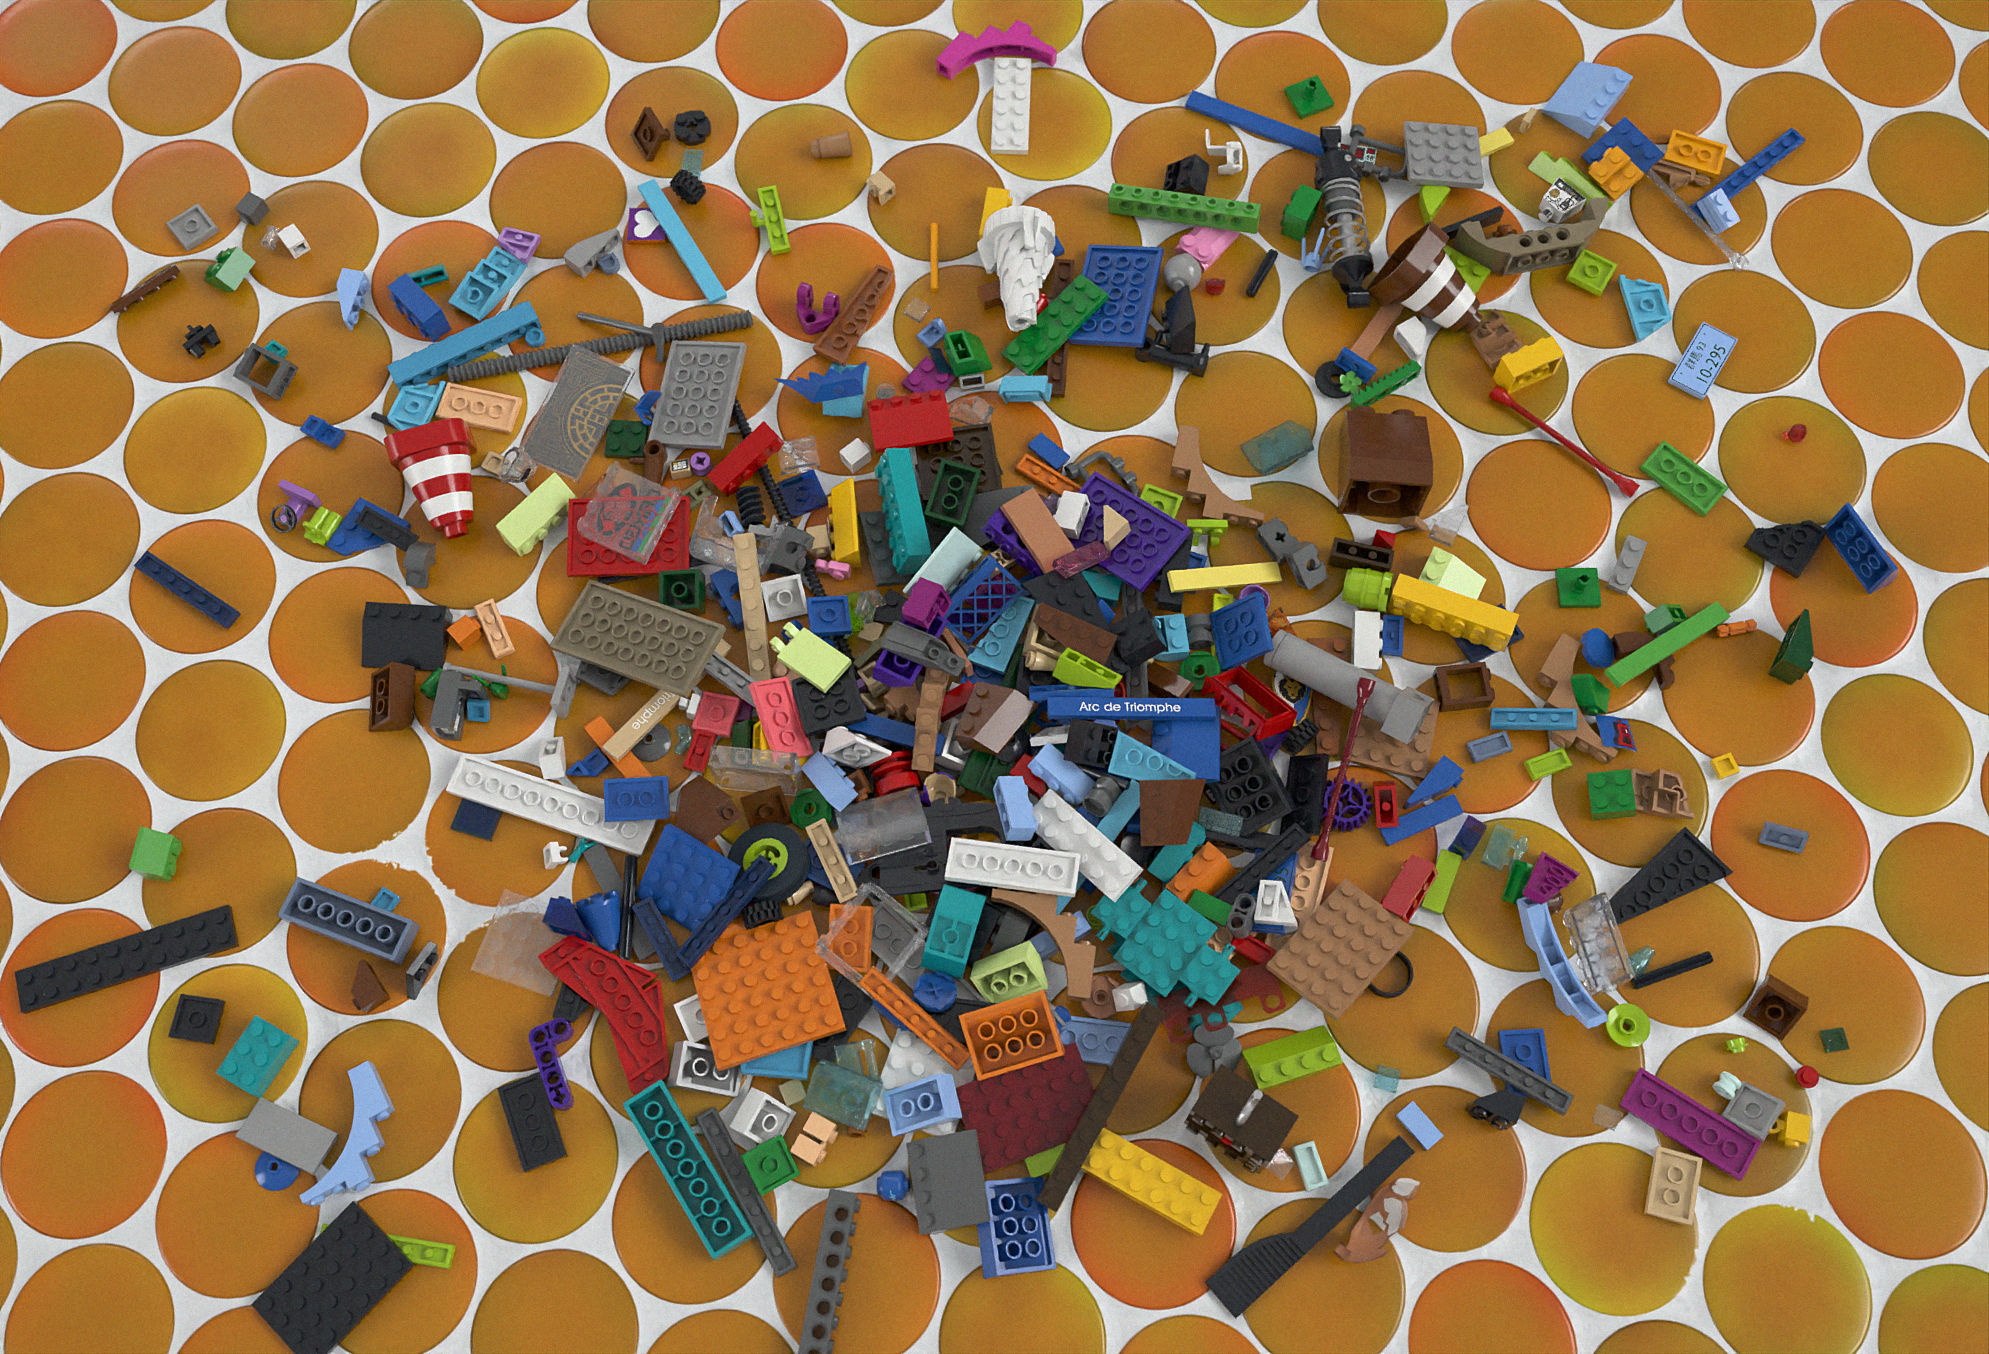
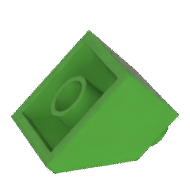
[128,827,182,882]

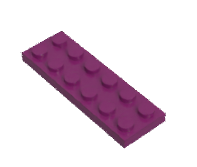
[1618,1068,1761,1181]

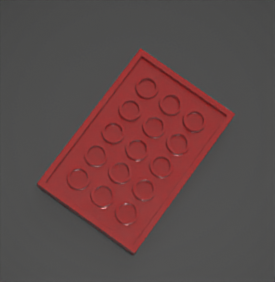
[567,496,691,577]

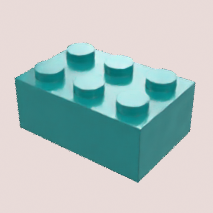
[215,1015,300,1098]

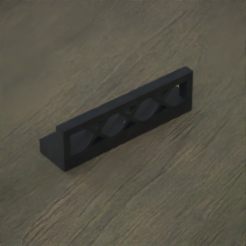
[1201,821,1279,854]

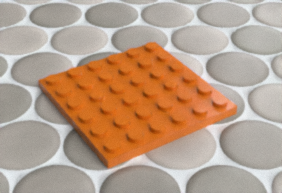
[691,910,846,1071]

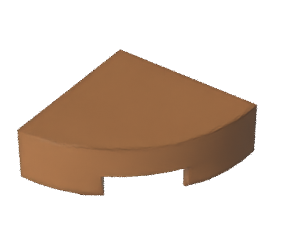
[1399,516,1428,532]

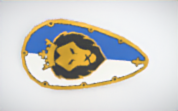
[1271,670,1313,728]

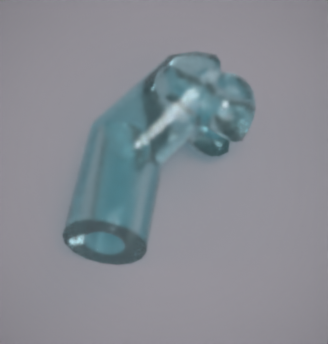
[673,724,692,756]

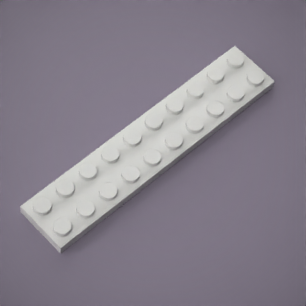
[446,753,658,858]

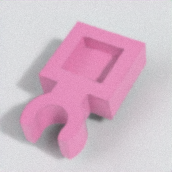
[815,559,851,580]

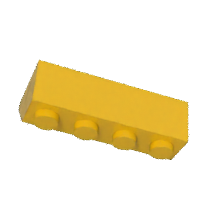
[828,478,861,568]

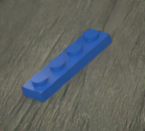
[1029,684,1114,703]

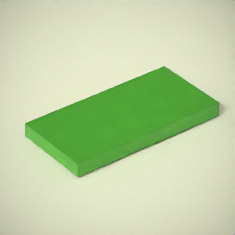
[1639,441,1729,517]

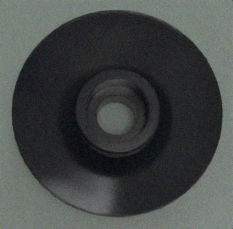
[993,727,1029,763]

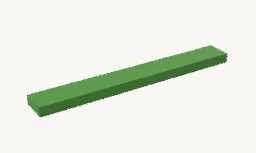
[1604,601,1731,688]

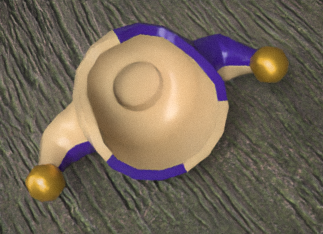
[904,772,967,807]

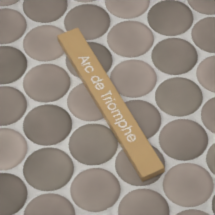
[602,638,732,762]

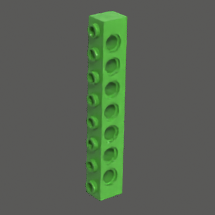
[1108,183,1261,234]

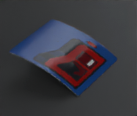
[1595,715,1637,752]

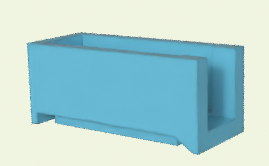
[998,375,1052,404]

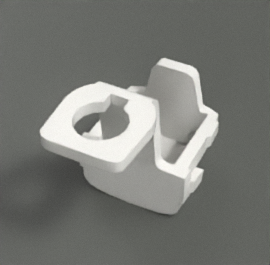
[1206,129,1243,175]

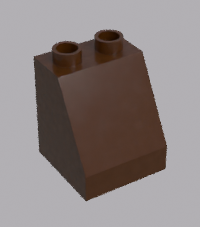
[1337,406,1433,519]

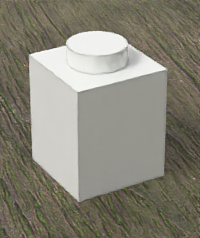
[277,224,311,259]
[839,438,871,474]
[1112,981,1148,1011]

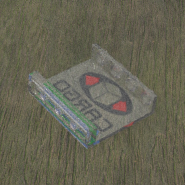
[577,460,682,565]

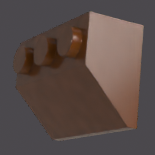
[369,662,416,732]

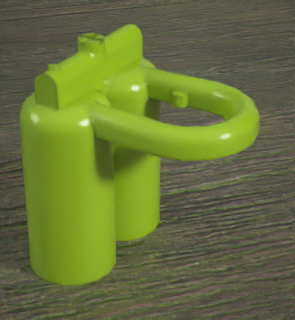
[302,506,344,546]

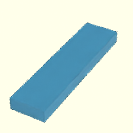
[1490,708,1577,730]

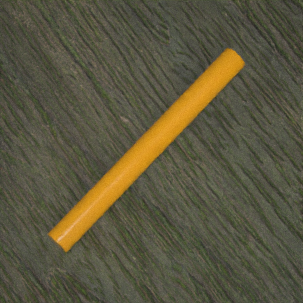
[931,223,938,292]

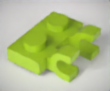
[1186,519,1228,547]

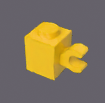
[1768,1111,1811,1148]

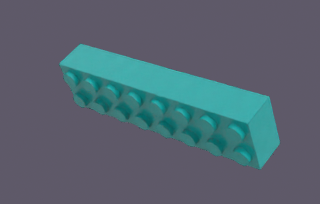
[623,1079,756,1261]

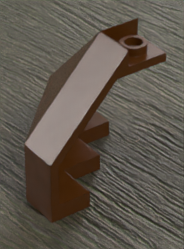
[673,775,743,845]

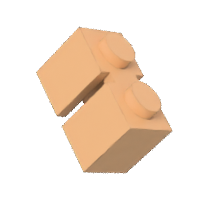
[790,1112,838,1167]

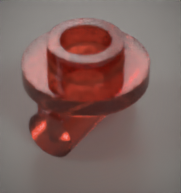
[1205,278,1225,296]
[1783,423,1807,443]

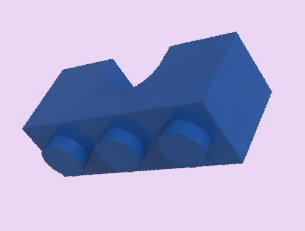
[709,565,744,632]

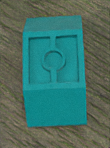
[920,884,986,979]

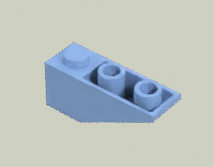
[337,268,370,331]

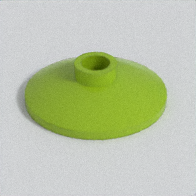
[1606,1003,1651,1048]

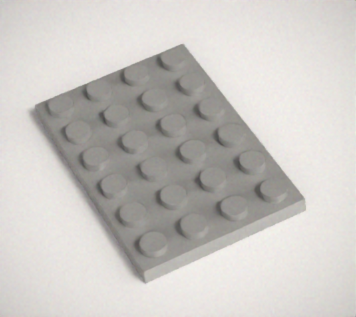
[648,340,747,450]

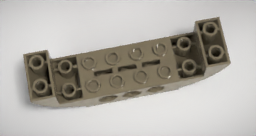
[1453,197,1608,277]

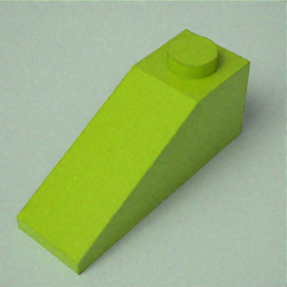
[1052,647,1123,689]

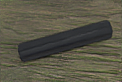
[1245,249,1278,297]

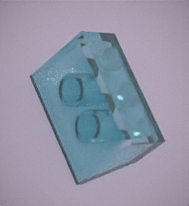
[1240,420,1315,475]
[802,1059,884,1131]

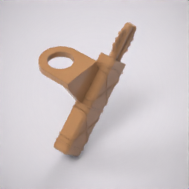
[1648,159,1711,192]

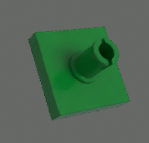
[1284,75,1334,120]
[1555,568,1602,608]

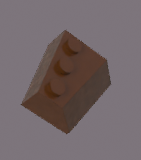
[954,681,1040,755]
[1139,779,1207,846]

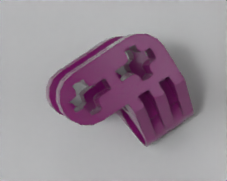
[796,282,840,335]

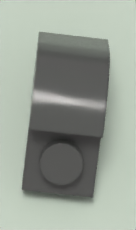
[403,541,436,588]

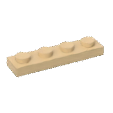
[805,818,861,904]

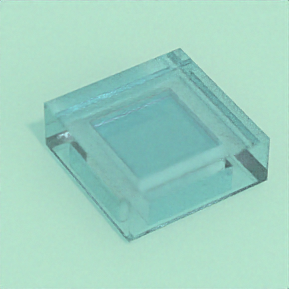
[1373,1065,1401,1093]

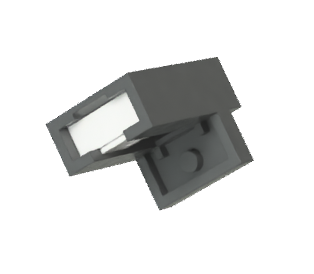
[429,669,491,741]

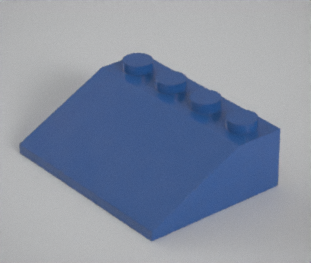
[1824,502,1898,595]
[1152,705,1221,783]
[977,1176,1057,1279]

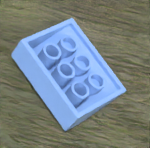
[1542,61,1633,139]

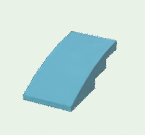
[448,246,528,321]

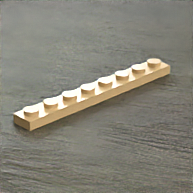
[733,532,773,682]

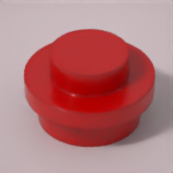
[1796,1066,1819,1088]

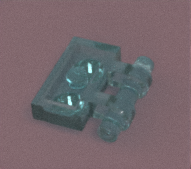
[1480,823,1529,875]

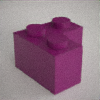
[901,577,952,629]

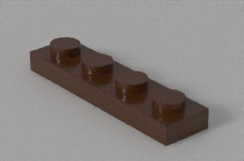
[108,263,180,314]

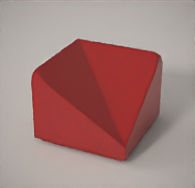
[1371,529,1396,550]

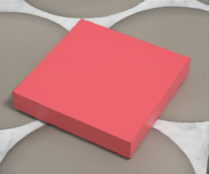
[691,691,743,738]

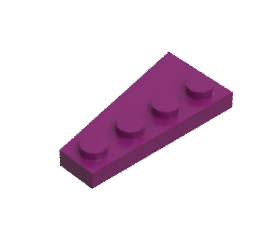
[1523,851,1580,905]

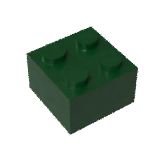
[659,569,705,615]

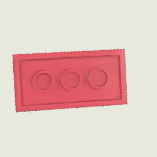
[748,676,814,763]

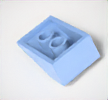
[883,1073,962,1137]

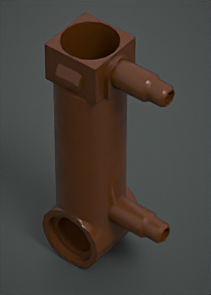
[629,439,668,497]

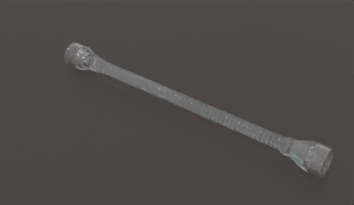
[1646,168,1750,272]

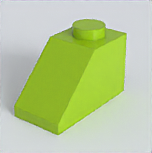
[1418,185,1451,224]

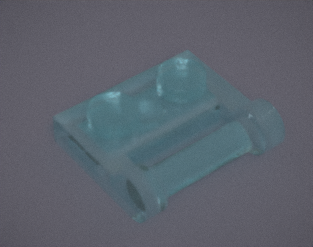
[834,1039,882,1090]

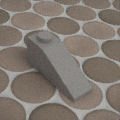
[563,228,622,278]

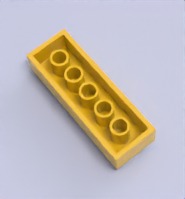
[1387,573,1519,652]
[1080,1127,1222,1237]

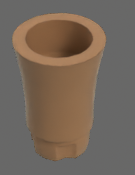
[811,130,853,158]

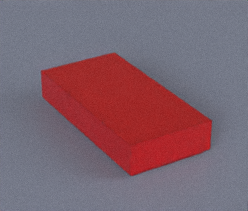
[1229,934,1277,970]

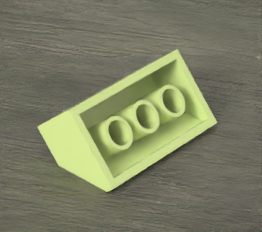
[496,472,577,557]

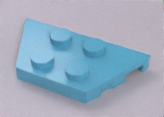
[1618,275,1672,342]
[387,381,447,431]

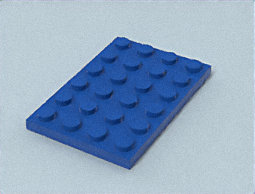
[1067,244,1164,347]

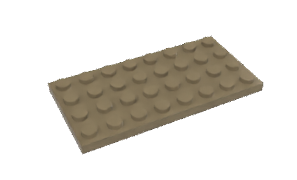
[549,579,727,699]

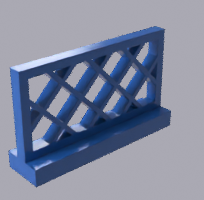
[944,553,1025,646]

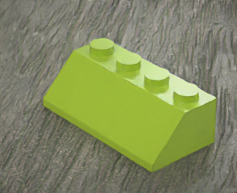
[1241,1025,1343,1092]

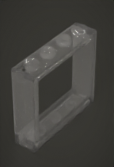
[708,745,804,796]
[814,881,930,1001]

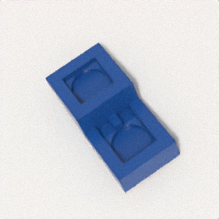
[300,415,346,449]

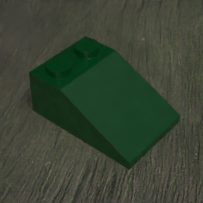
[1768,609,1814,685]

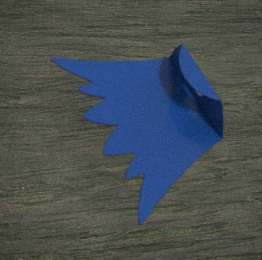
[774,361,867,403]

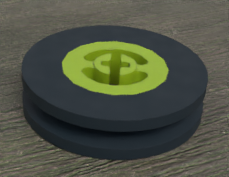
[727,823,810,904]

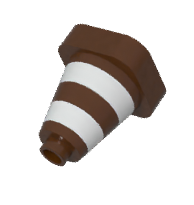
[1366,221,1483,333]

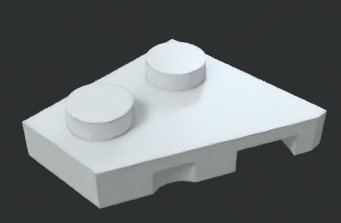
[1254,880,1297,927]

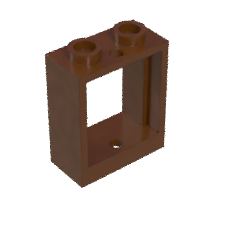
[1432,662,1495,712]

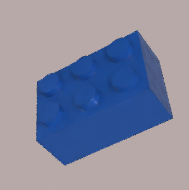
[387,273,451,343]

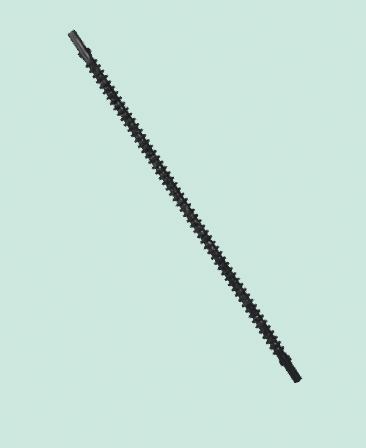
[732,396,860,680]

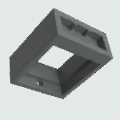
[233,342,299,401]

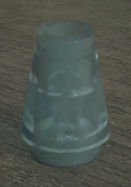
[1624,945,1655,976]

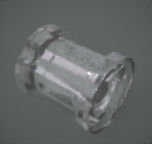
[259,225,281,251]

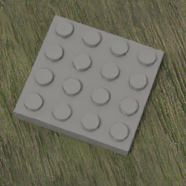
[1403,121,1484,189]

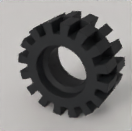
[670,169,706,205]
[1281,718,1320,756]
[742,901,783,930]

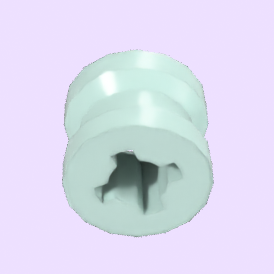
[1712,1071,1742,1100]

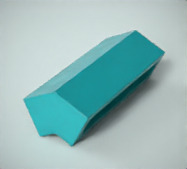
[397,263,449,288]

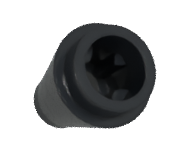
[811,886,840,907]

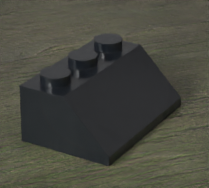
[1161,285,1196,354]

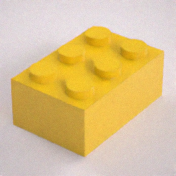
[1493,336,1565,394]

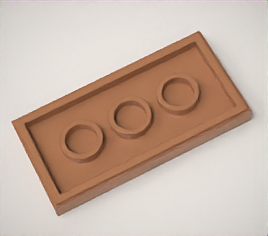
[1000,488,1079,574]

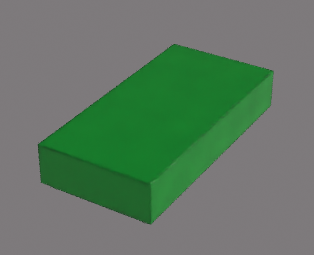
[1501,859,1534,905]
[1187,889,1233,928]

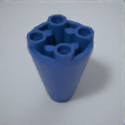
[575,890,620,952]

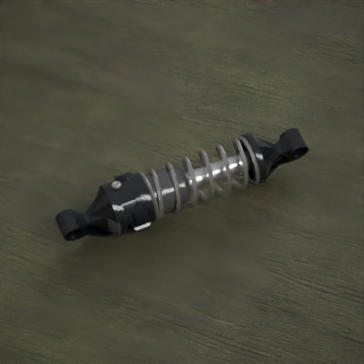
[1314,126,1374,309]

